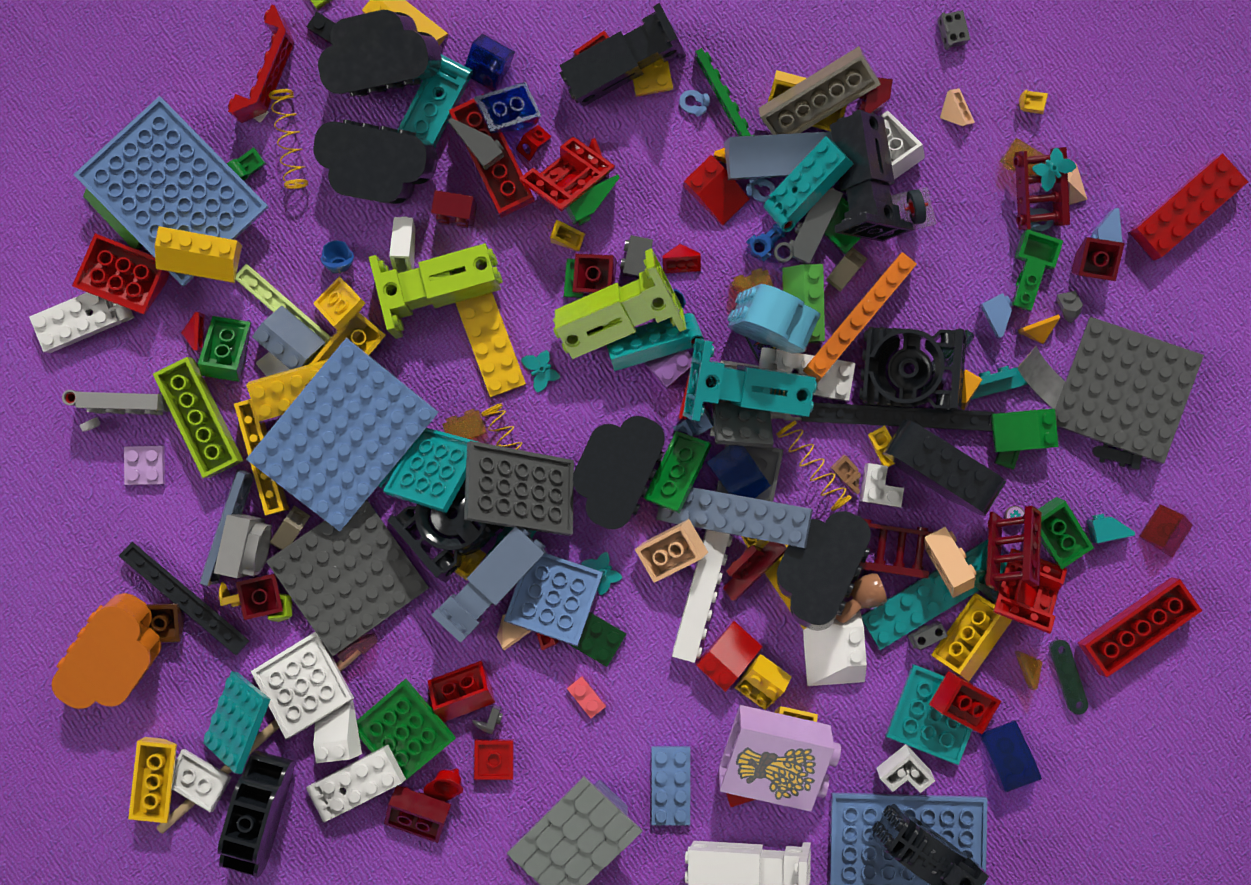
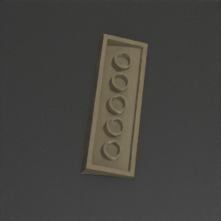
[759,46,881,135]

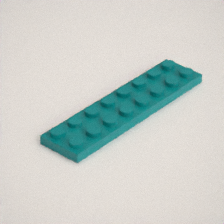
[861,539,1007,650]

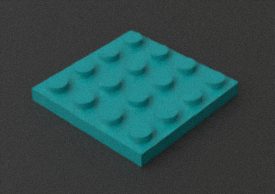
[383,427,480,513]
[885,664,972,765]
[203,671,271,774]

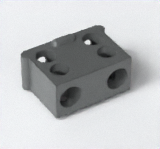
[937,10,970,50]
[907,621,948,650]

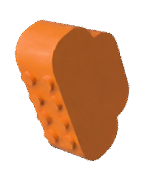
[51,593,162,709]

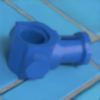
[746,223,786,262]

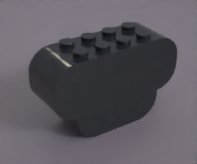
[318,10,442,97]
[313,119,438,204]
[573,416,665,529]
[883,419,1006,516]
[777,511,871,631]
[218,750,295,877]

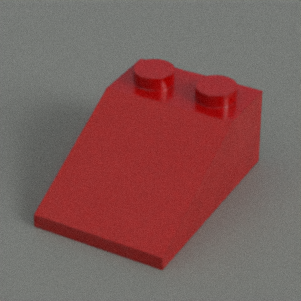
[683,155,750,226]
[696,621,763,692]
[929,671,1001,734]

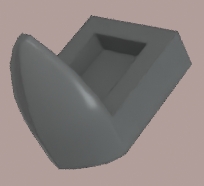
[1056,291,1083,323]
[472,705,503,734]

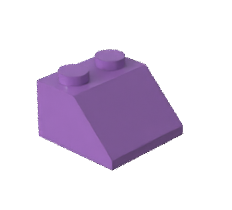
[644,350,692,389]

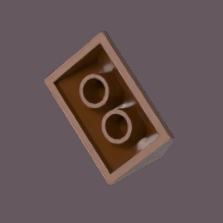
[146,604,185,642]

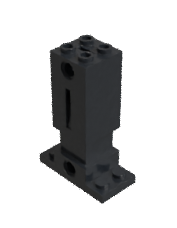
[559,3,686,107]
[830,110,914,242]

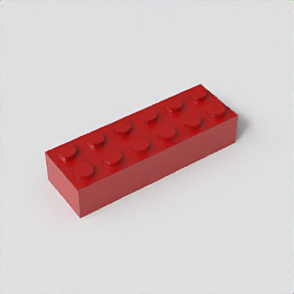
[449,94,535,218]
[1129,153,1248,261]
[1078,577,1202,677]

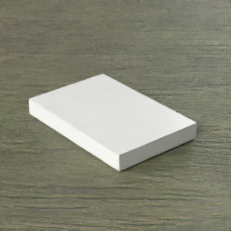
[172,749,232,812]

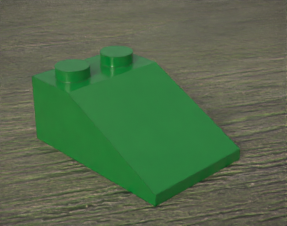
[566,174,620,226]
[198,316,251,382]
[991,408,1059,452]
[1038,497,1094,569]

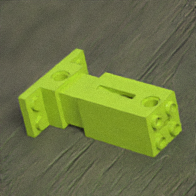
[369,243,503,339]
[553,248,687,359]

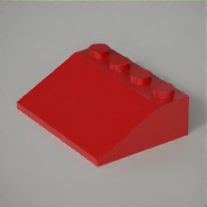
[72,233,170,315]

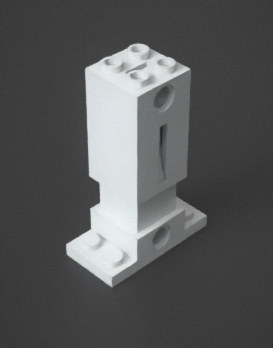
[685,841,811,885]

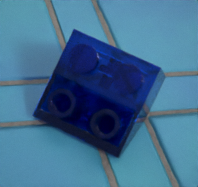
[465,33,515,92]

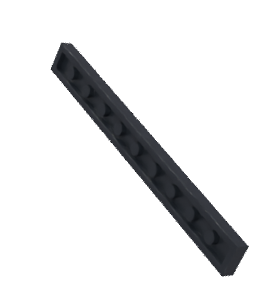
[801,403,994,431]

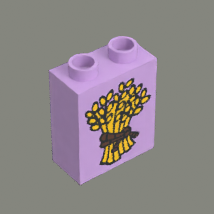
[719,705,841,812]

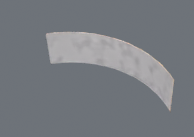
[1018,346,1065,409]

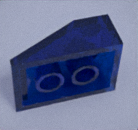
[474,82,542,133]
[706,445,771,498]
[979,720,1042,793]

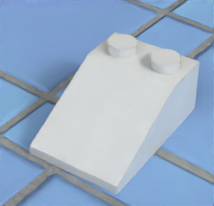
[881,111,925,179]
[313,700,362,763]

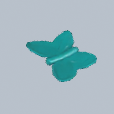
[1032,148,1076,192]
[521,350,560,392]
[581,552,622,595]

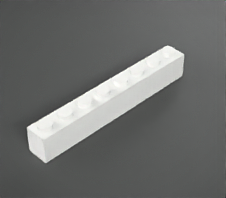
[672,529,733,663]

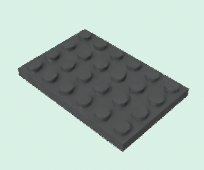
[464,441,574,536]

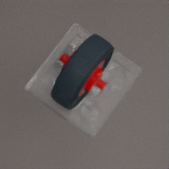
[891,187,937,230]

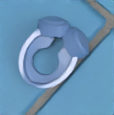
[679,90,710,117]
[746,178,775,203]
[1029,207,1053,232]

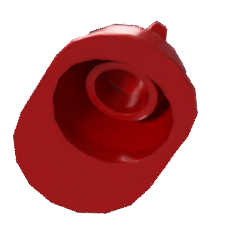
[423,768,463,801]

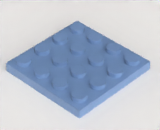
[504,553,603,647]

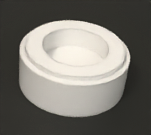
[79,417,101,432]

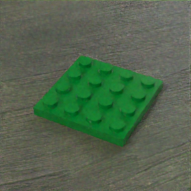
[357,679,456,785]

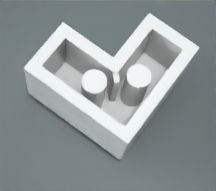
[859,463,904,507]
[876,744,935,793]

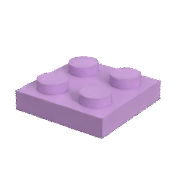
[124,446,165,485]

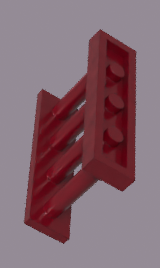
[1013,147,1070,229]
[985,505,1042,591]
[860,519,934,579]

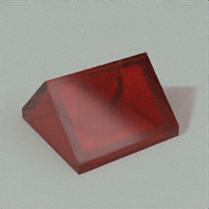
[1139,504,1193,557]

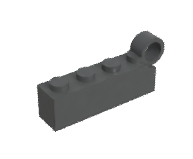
[774,188,843,264]

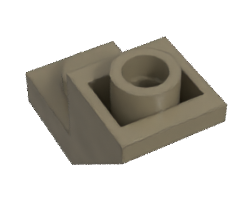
[826,247,867,292]
[270,506,310,550]

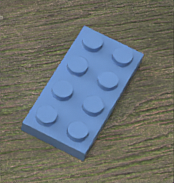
[652,746,690,825]

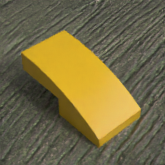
[868,425,895,467]

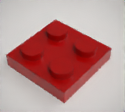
[474,739,514,780]

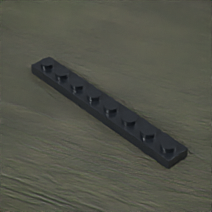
[119,542,250,656]

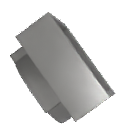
[214,514,272,578]

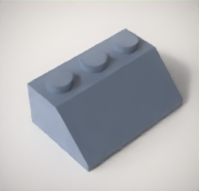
[252,306,326,370]

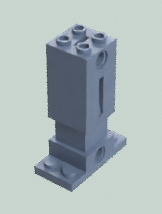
[431,527,546,643]

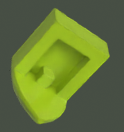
[268,593,292,622]

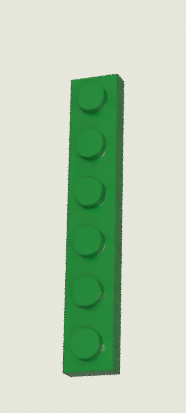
[695,48,754,136]

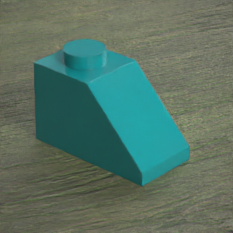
[1086,513,1135,543]

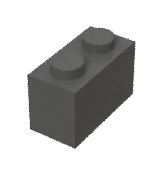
[620,235,653,279]

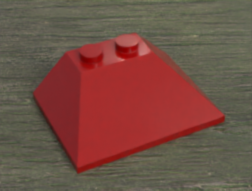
[519,136,615,212]
[993,548,1067,634]

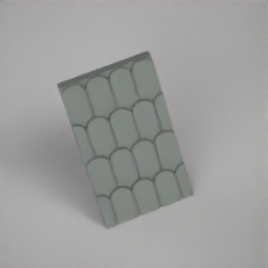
[507,776,642,885]

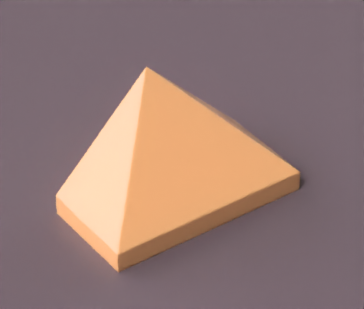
[940,88,975,126]
[1068,163,1087,205]
[497,615,531,650]

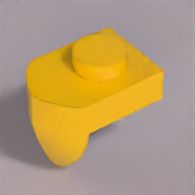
[1019,89,1048,114]
[219,582,241,607]

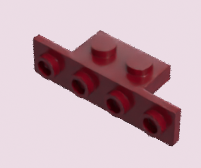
[723,541,787,601]

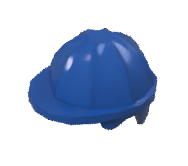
[320,240,354,274]

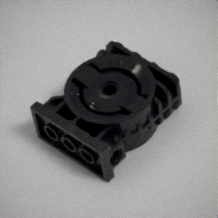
[859,326,967,411]
[388,479,505,583]
[872,804,989,885]

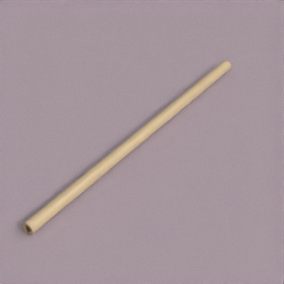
[157,644,364,834]

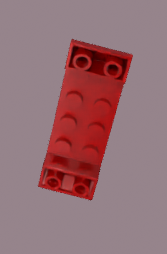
[228,4,295,123]

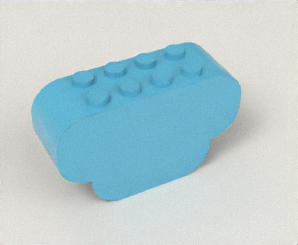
[727,284,821,354]

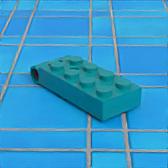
[398,54,473,147]
[764,136,854,232]
[607,313,704,371]

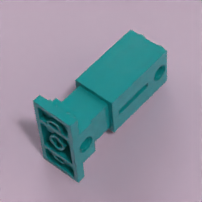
[683,338,817,421]

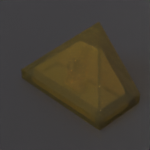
[1015,650,1043,690]

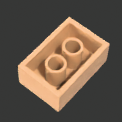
[635,519,708,583]
[924,527,976,598]

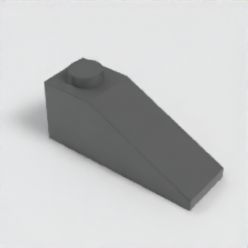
[448,118,504,170]

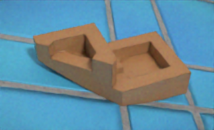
[830,455,861,495]

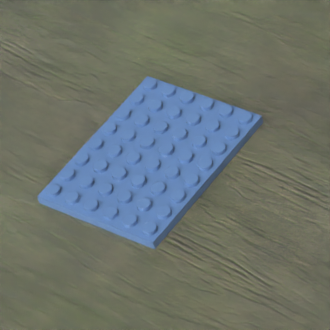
[73,96,269,286]
[246,337,439,531]
[829,792,987,885]

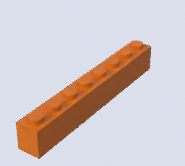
[803,252,917,383]

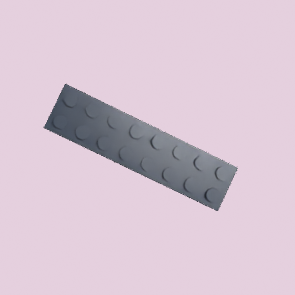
[656,487,813,548]

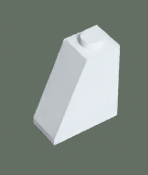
[389,217,415,273]

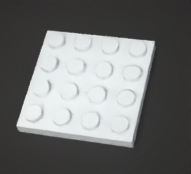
[251,632,354,739]

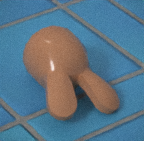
[836,573,887,623]

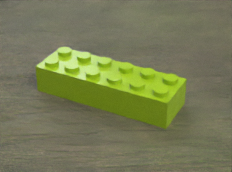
[153,357,244,478]

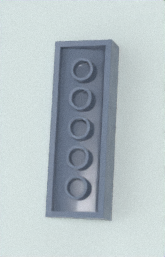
[724,132,832,180]
[200,469,254,586]

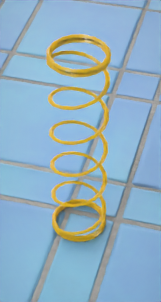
[269,89,309,189]
[480,403,523,449]
[776,420,852,511]

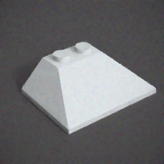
[803,610,867,686]

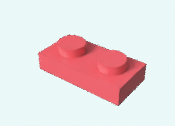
[567,676,606,718]

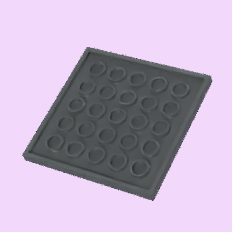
[1055,317,1204,464]
[266,500,429,656]

